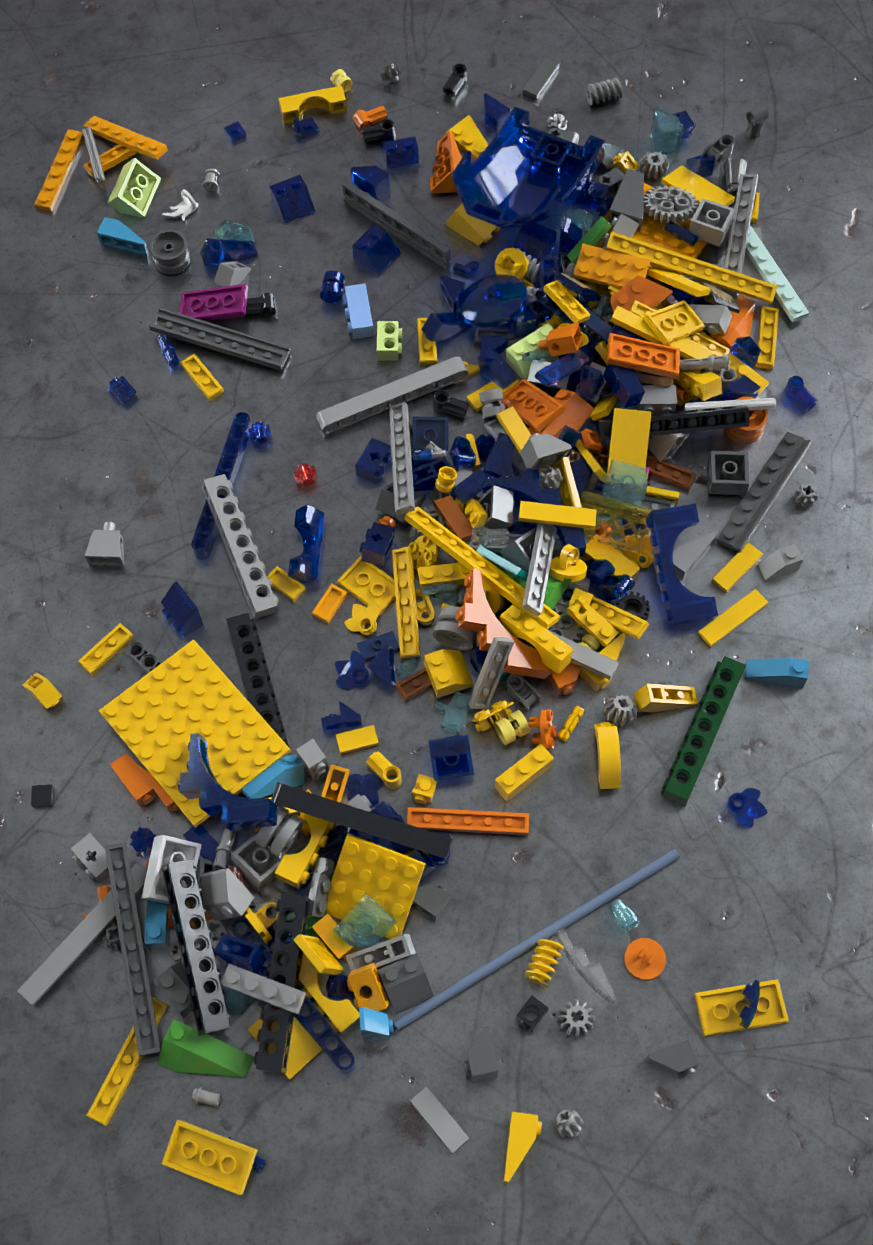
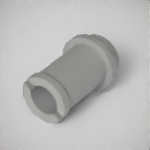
[191,1087,221,1108]

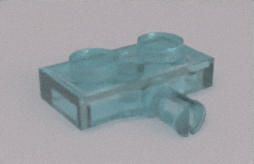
[434,691,470,735]

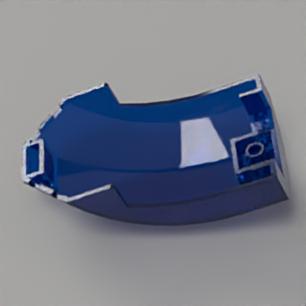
[452,107,606,230]

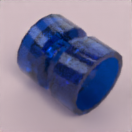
[319,270,346,304]

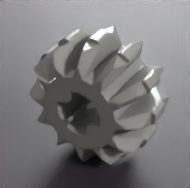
[640,150,669,179]
[604,693,638,727]
[558,999,595,1038]

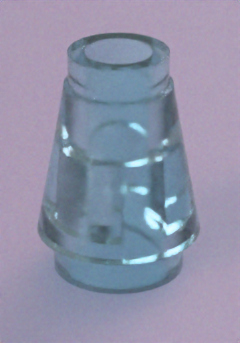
[610,899,639,931]

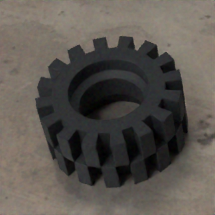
[615,591,650,621]

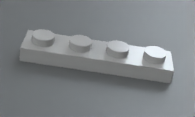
[468,637,514,709]
[221,964,306,1014]

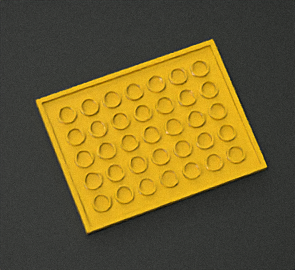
[99,639,291,828]

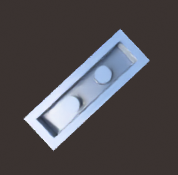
[342,284,374,339]

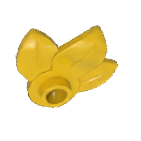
[622,535,654,568]
[344,601,380,635]

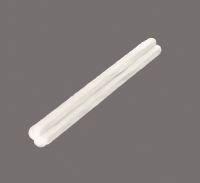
[685,398,776,411]

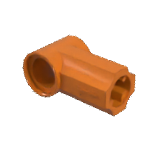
[353,106,388,132]

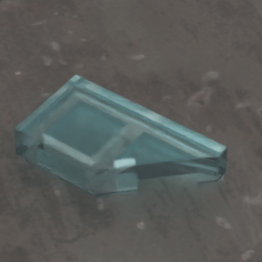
[522,349,553,361]
[421,582,457,599]

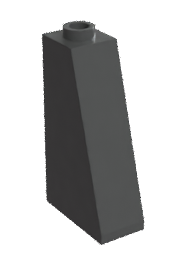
[608,169,644,231]

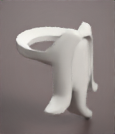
[162,189,199,222]

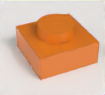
[580,428,603,451]

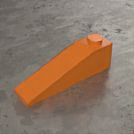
[430,131,468,193]
[710,295,756,359]

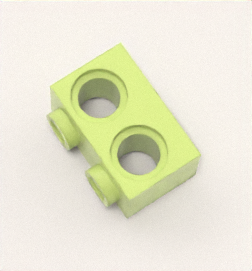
[377,321,402,361]

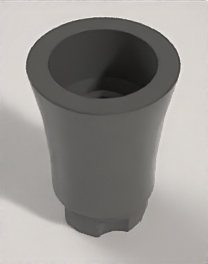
[723,158,747,198]

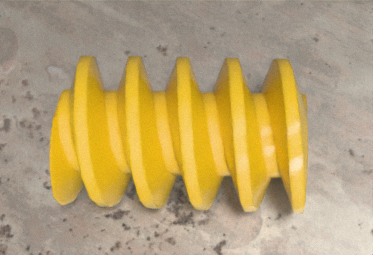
[525,939,564,988]

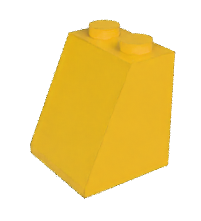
[445,189,505,246]

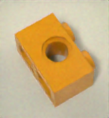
[347,963,390,1011]

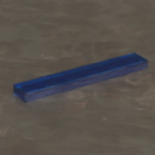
[534,342,601,388]

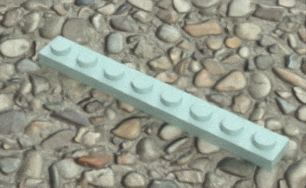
[729,222,809,323]

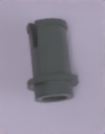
[455,584,466,607]

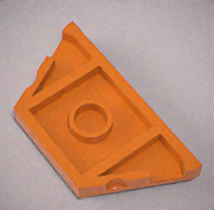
[610,275,673,335]

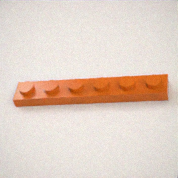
[407,807,529,835]

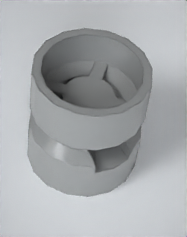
[479,389,506,418]

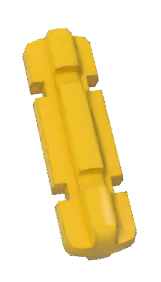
[557,706,584,742]

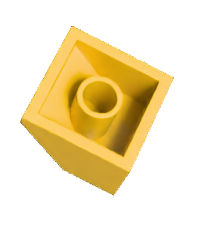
[424,649,474,698]

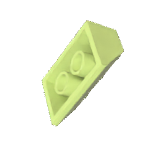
[107,158,161,218]
[506,323,569,383]

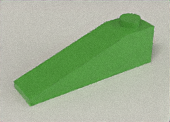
[158,1019,254,1078]

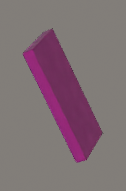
[179,284,248,321]

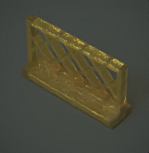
[569,491,655,554]

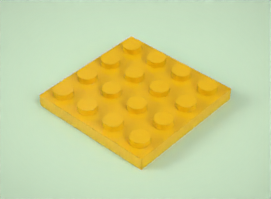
[325,834,426,939]

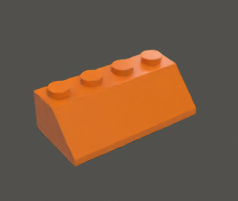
[528,388,594,444]

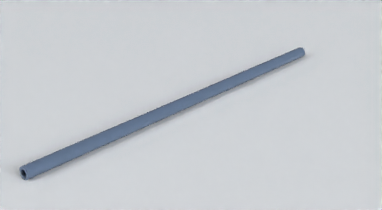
[393,849,680,1030]

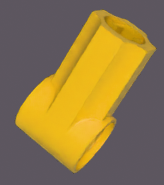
[366,751,402,790]

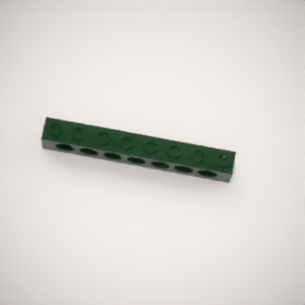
[662,656,746,806]

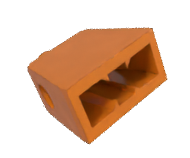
[539,322,583,356]

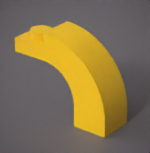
[594,722,621,789]

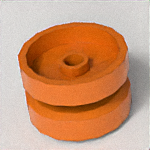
[725,397,768,444]

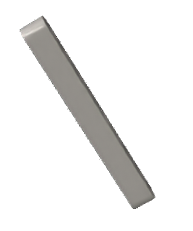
[316,357,468,434]

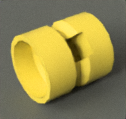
[494,710,530,745]

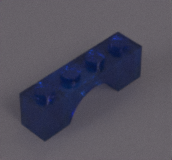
[288,504,325,584]

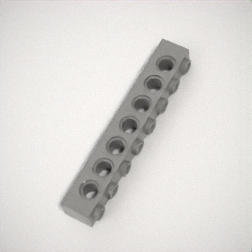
[202,474,279,619]

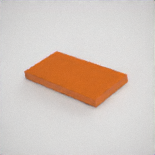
[606,333,680,379]
[502,378,566,432]

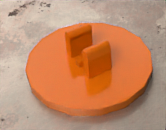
[624,938,666,980]

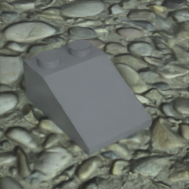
[229,833,304,893]

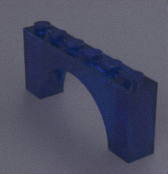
[646,503,718,626]

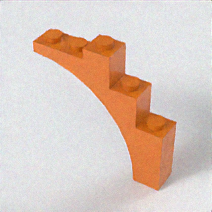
[456,568,552,679]
[110,753,179,813]

